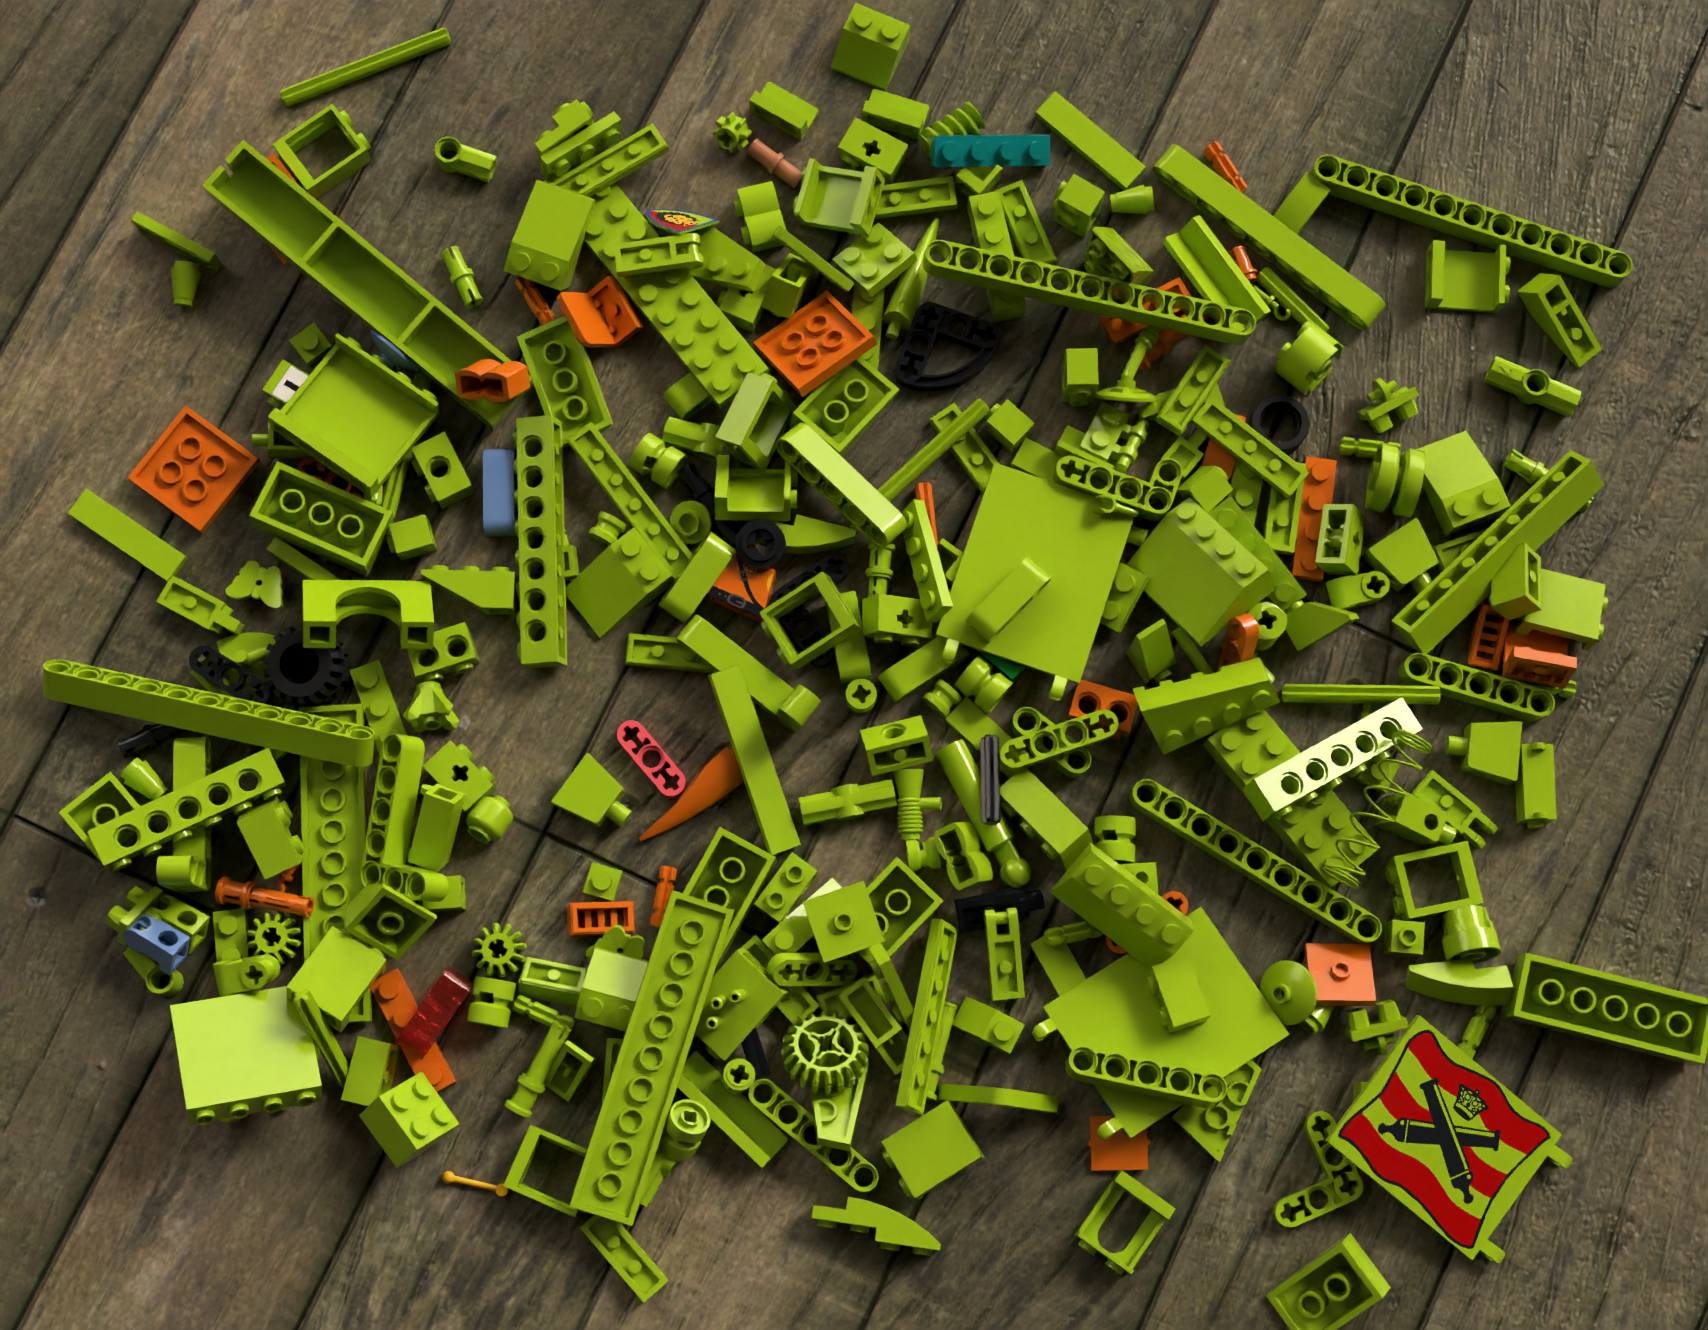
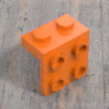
[557,276,643,348]

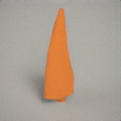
[638,747,744,841]

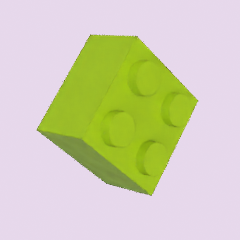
[59,771,155,863]
[359,1072,459,1168]

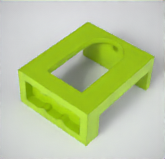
[1075,1170,1176,1276]

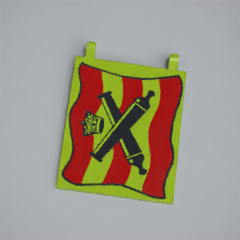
[1325,1015,1573,1263]

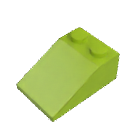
[504,180,595,291]
[789,356,900,458]
[1416,431,1511,537]
[566,527,674,640]
[1266,1233,1391,1330]

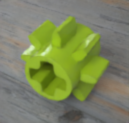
[712,112,752,153]

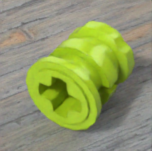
[721,1058,755,1095]

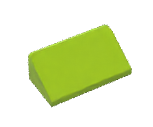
[518,957,588,1007]

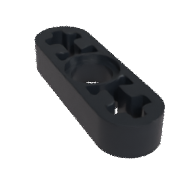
[189,646,273,705]

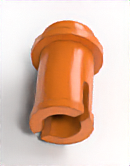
[1228,245,1258,284]

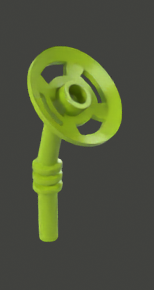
[1095,309,1175,402]

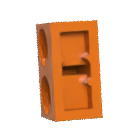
[1066,679,1138,740]

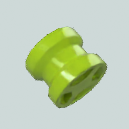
[588,511,627,546]
[846,679,877,714]
[922,679,962,718]

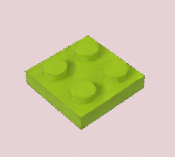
[832,222,917,298]

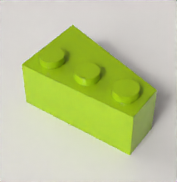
[1000,767,1094,872]

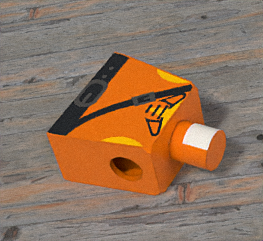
[708,544,776,623]

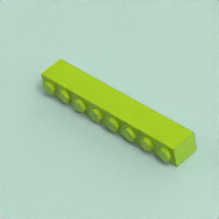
[1391,450,1604,654]

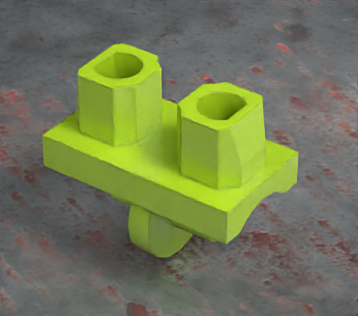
[1357,378,1419,433]
[1343,999,1409,1056]

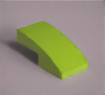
[1273,172,1331,234]

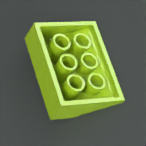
[1126,497,1274,647]

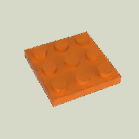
[753,290,877,397]
[127,405,261,534]

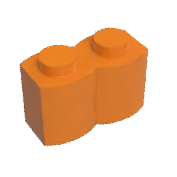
[455,359,530,402]

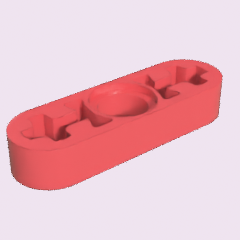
[617,720,686,798]

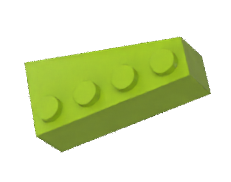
[1133,657,1280,755]

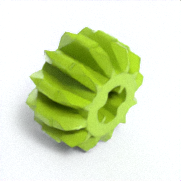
[247,911,302,965]
[472,923,527,978]

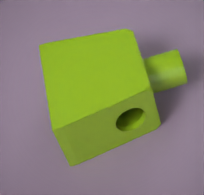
[1362,517,1439,594]
[1445,721,1522,785]
[551,753,633,828]
[1373,792,1456,845]

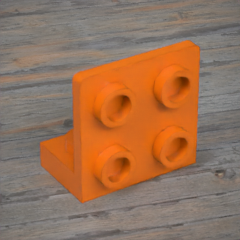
[1503,623,1577,689]

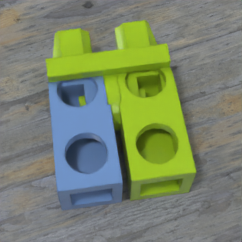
[106,886,210,976]

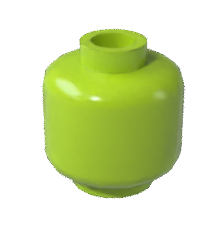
[466,795,514,844]

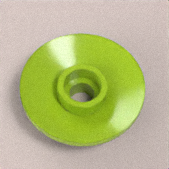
[1260,960,1317,1025]

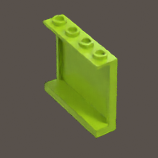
[268,333,439,498]
[170,986,322,1125]

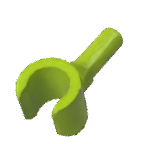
[1092,494,1138,517]

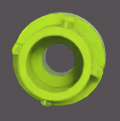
[1442,905,1501,964]

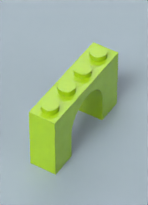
[302,580,434,649]

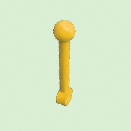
[442,1171,509,1197]

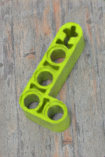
[1053,455,1183,522]

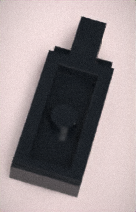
[954,888,1045,933]

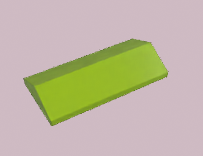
[517,316,614,448]

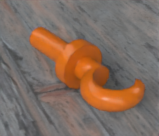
[266,861,302,892]

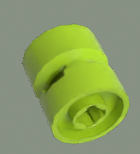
[629,433,687,489]
[954,655,1014,714]
[1094,815,1136,864]
[466,976,516,1028]
[658,1099,711,1161]

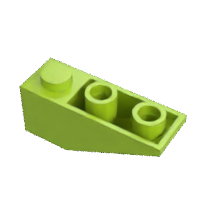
[420,565,519,615]

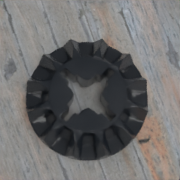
[735,519,786,569]

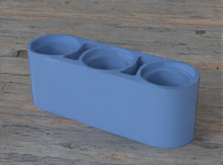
[483,448,518,537]

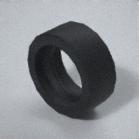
[1248,394,1310,455]

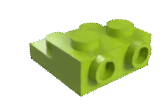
[534,99,594,161]

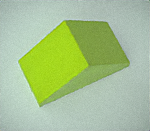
[543,1040,598,1102]

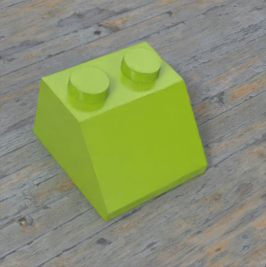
[831,3,910,92]
[344,884,437,960]
[574,947,648,1032]

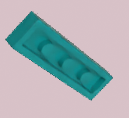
[931,134,1050,167]

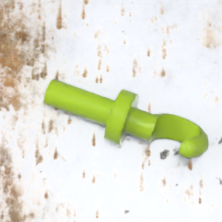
[1254,285,1291,321]

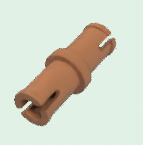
[746,138,802,190]

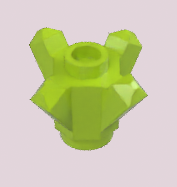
[402,681,459,732]

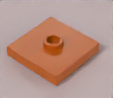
[1304,943,1376,1006]

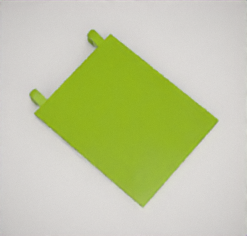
[935,463,1134,701]
[1032,907,1290,1140]

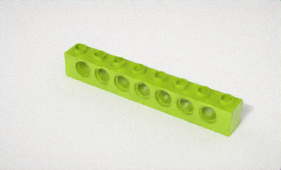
[513,415,567,668]

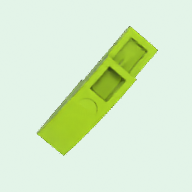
[812,1196,941,1256]

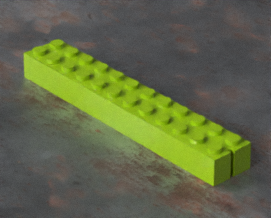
[202,140,533,431]

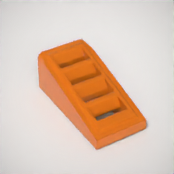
[1466,603,1510,671]
[567,901,635,938]

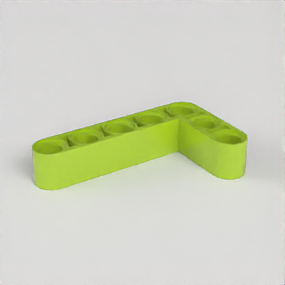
[676,614,821,734]
[360,734,448,902]
[156,737,212,892]

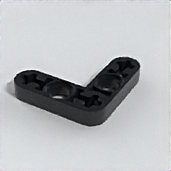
[770,553,849,668]

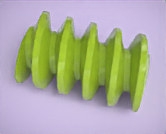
[917,102,985,159]
[1248,602,1287,651]

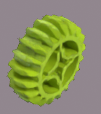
[781,1011,869,1096]

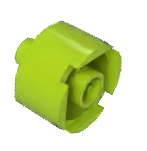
[1274,321,1345,395]

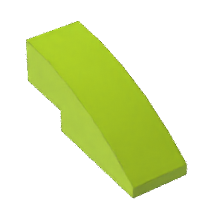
[757,514,857,554]
[1405,958,1513,1006]
[838,977,909,1077]

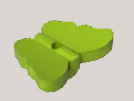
[225,561,283,610]
[585,925,645,959]

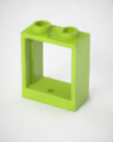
[272,103,372,199]
[715,372,797,471]
[759,571,861,669]
[1385,841,1484,921]
[503,1125,587,1217]

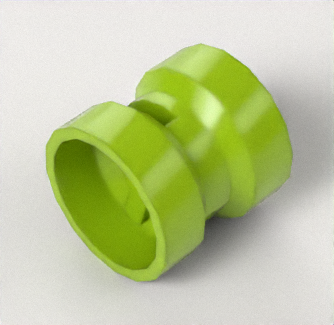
[905,837,941,871]

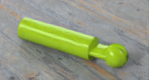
[935,739,1032,888]

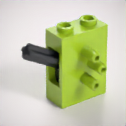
[694,947,790,1080]

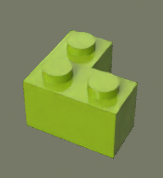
[237,797,305,880]

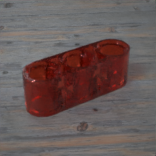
[395,966,474,1060]

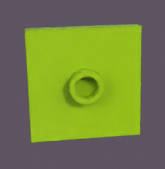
[803,880,885,964]

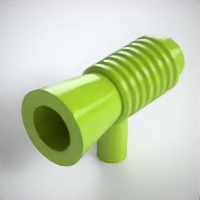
[893,769,942,840]

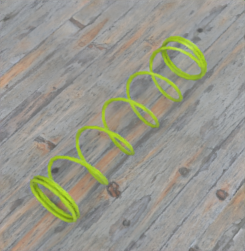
[1321,729,1433,889]

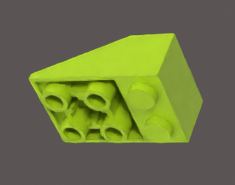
[1083,227,1154,304]

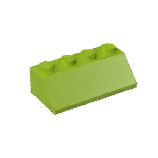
[1050,842,1194,969]

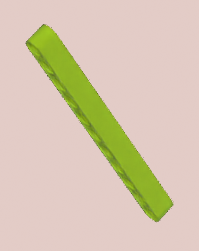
[1310,154,1633,288]
[923,240,1256,345]
[43,659,375,767]

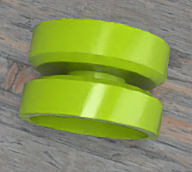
[1365,442,1426,518]

